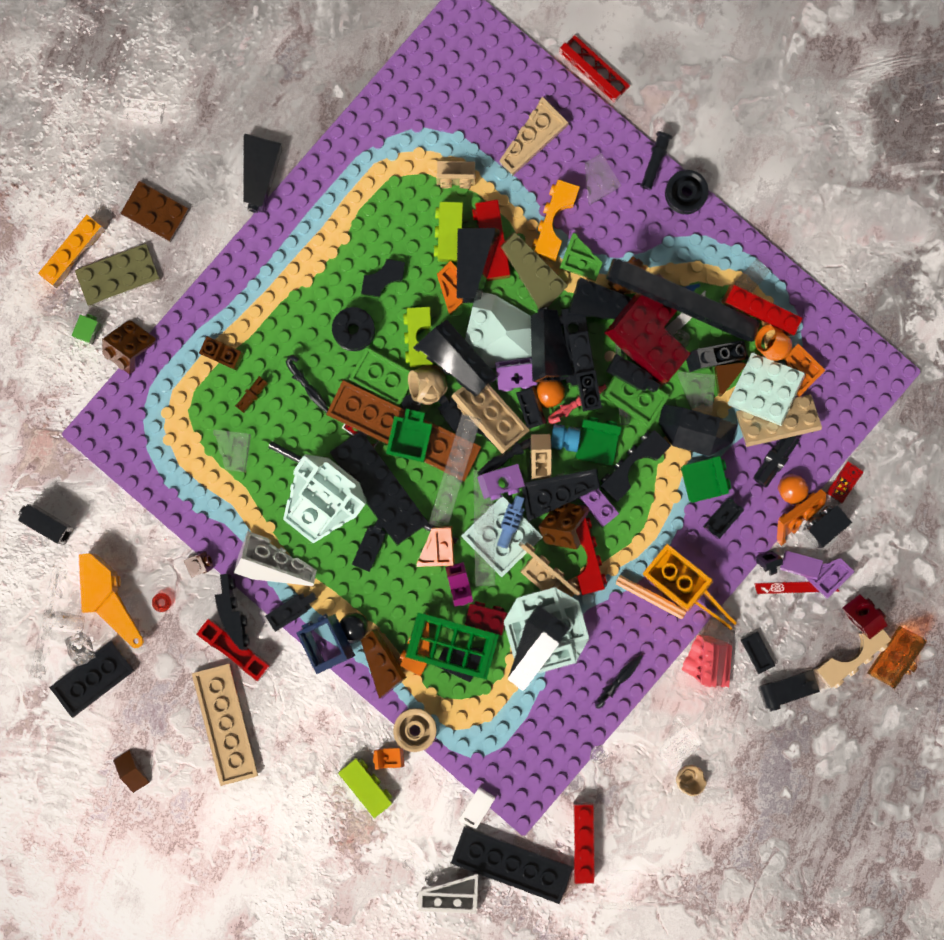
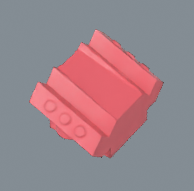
[681,635,732,688]

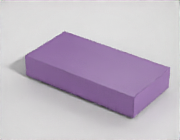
[780,550,823,580]

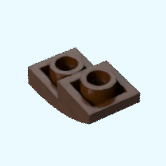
[199,336,244,370]

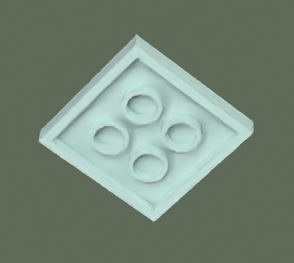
[728,353,805,426]
[461,496,542,578]

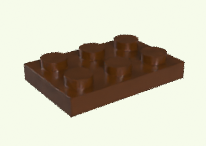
[120,181,189,243]

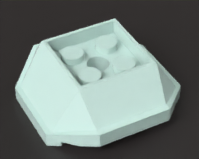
[504,587,589,673]

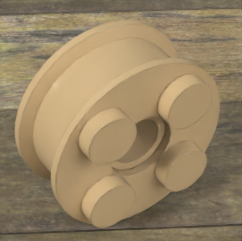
[393,708,437,752]

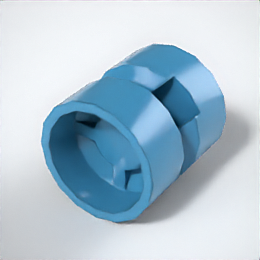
[551,424,581,452]

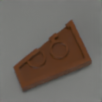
[361,629,407,699]

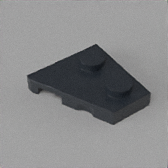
[436,647,484,682]

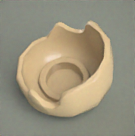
[676,765,707,796]

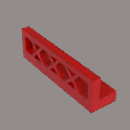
[559,35,630,103]

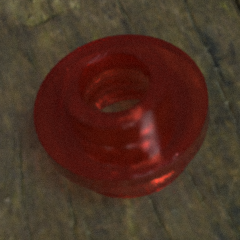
[152,593,171,612]

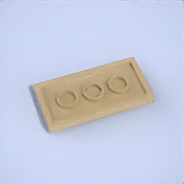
[451,386,530,454]
[736,394,822,447]

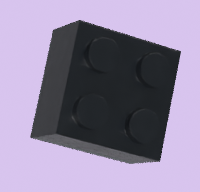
[802,505,853,548]

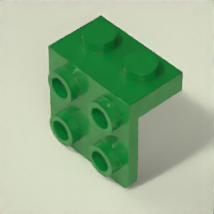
[576,417,622,466]
[681,456,731,503]

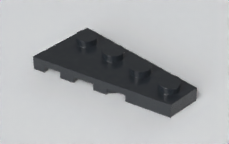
[567,278,632,320]

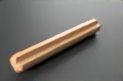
[616,575,686,619]

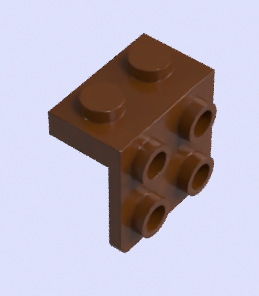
[102,320,156,374]
[539,503,589,550]

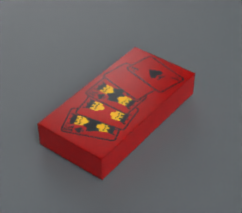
[826,461,863,504]

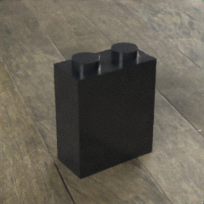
[17,504,75,545]

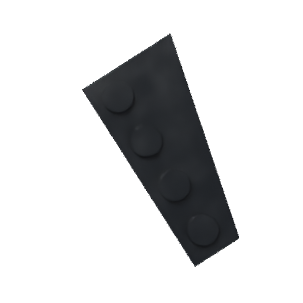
[522,469,601,521]

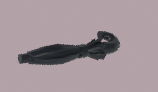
[286,355,329,414]
[477,438,531,476]
[595,655,643,709]

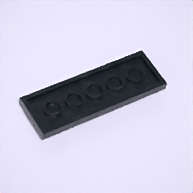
[330,431,428,546]
[450,826,573,905]

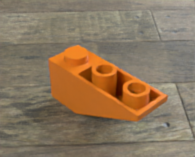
[399,614,430,676]

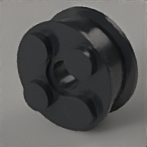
[665,170,709,215]
[332,307,375,352]

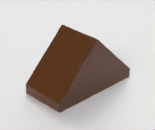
[714,363,746,397]
[113,750,150,793]

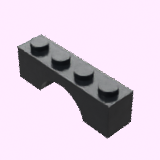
[600,430,671,502]

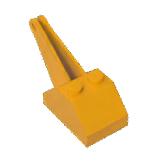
[642,544,737,630]
[78,554,144,648]

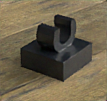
[756,551,783,576]

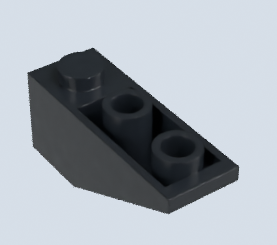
[686,340,749,373]

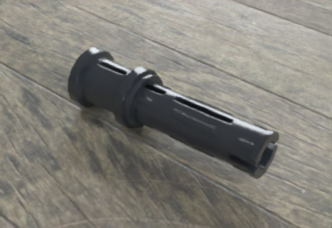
[640,131,673,190]

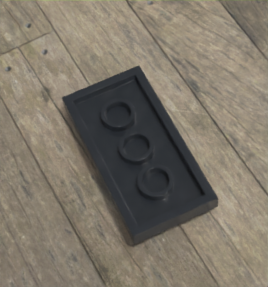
[49,640,135,718]

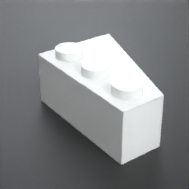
[418,874,478,914]

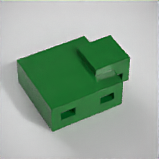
[386,409,432,462]

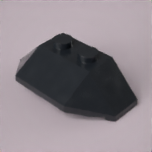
[658,405,737,456]

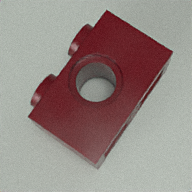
[842,594,888,640]

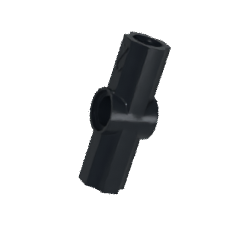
[752,436,799,488]

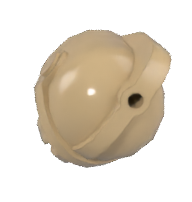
[408,365,447,405]

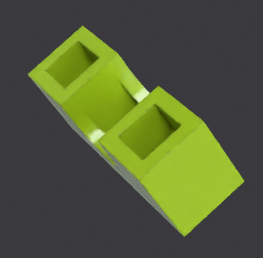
[403,307,433,368]

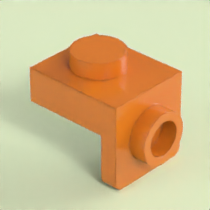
[373,747,405,770]

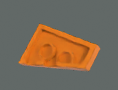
[777,489,826,546]

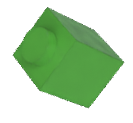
[71,314,101,345]

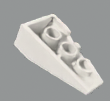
[234,531,317,586]

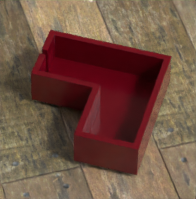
[604,273,691,384]

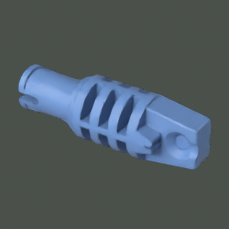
[497,496,525,549]

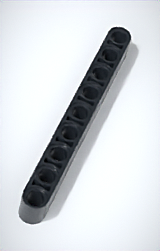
[606,258,760,342]

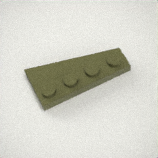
[501,232,568,309]

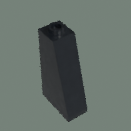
[243,134,282,213]
[456,228,500,303]
[531,307,573,382]

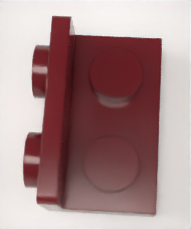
[465,601,507,635]

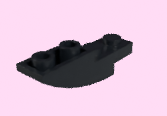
[568,330,602,412]
[215,574,250,651]

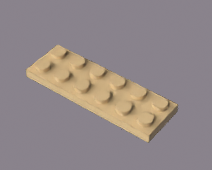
[192,663,259,786]

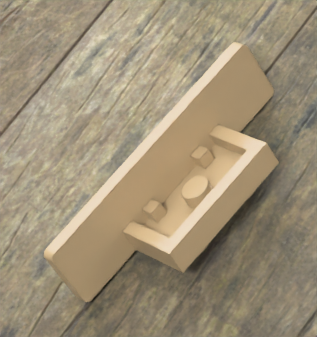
[518,542,580,596]

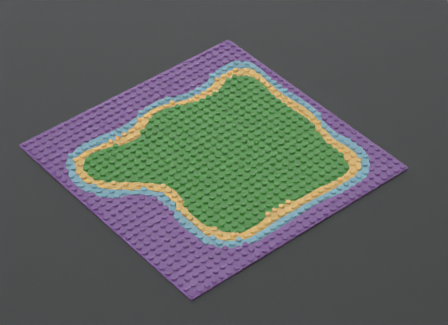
[62,0,920,836]

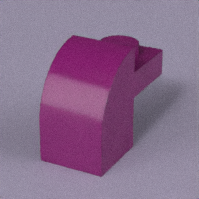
[445,562,473,606]

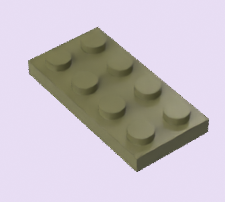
[75,244,160,307]

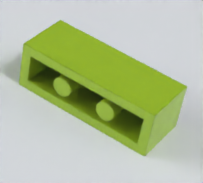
[434,202,463,263]
[338,757,393,819]

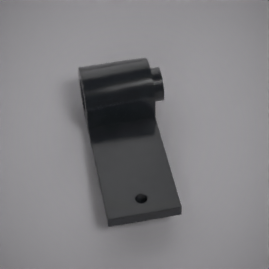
[758,670,820,712]

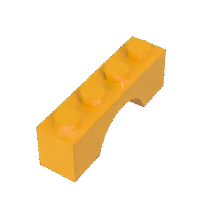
[531,180,579,262]
[38,215,105,288]

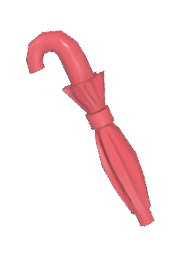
[548,384,606,424]

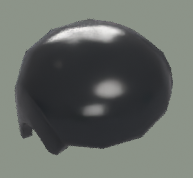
[340,612,368,643]

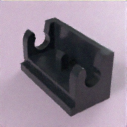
[703,498,745,539]

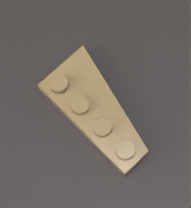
[499,97,569,176]

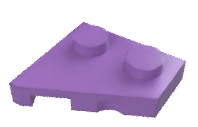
[805,558,855,599]

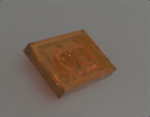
[867,626,927,689]

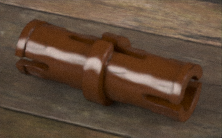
[235,376,268,413]

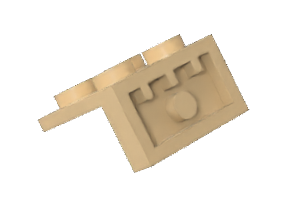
[436,161,475,189]

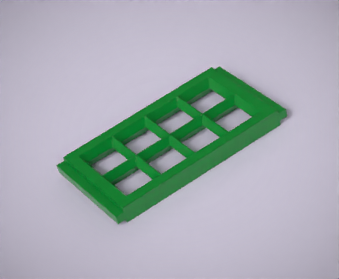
[405,612,499,680]

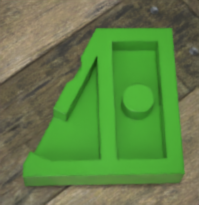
[560,233,602,281]

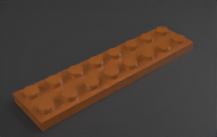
[326,380,481,482]

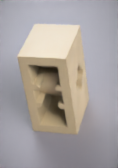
[531,434,551,479]

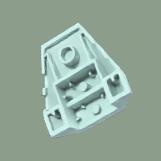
[465,292,532,368]
[283,454,367,543]

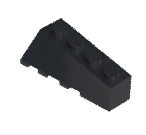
[413,320,498,397]

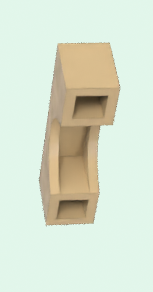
[814,630,891,688]

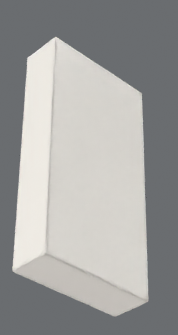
[459,787,496,830]

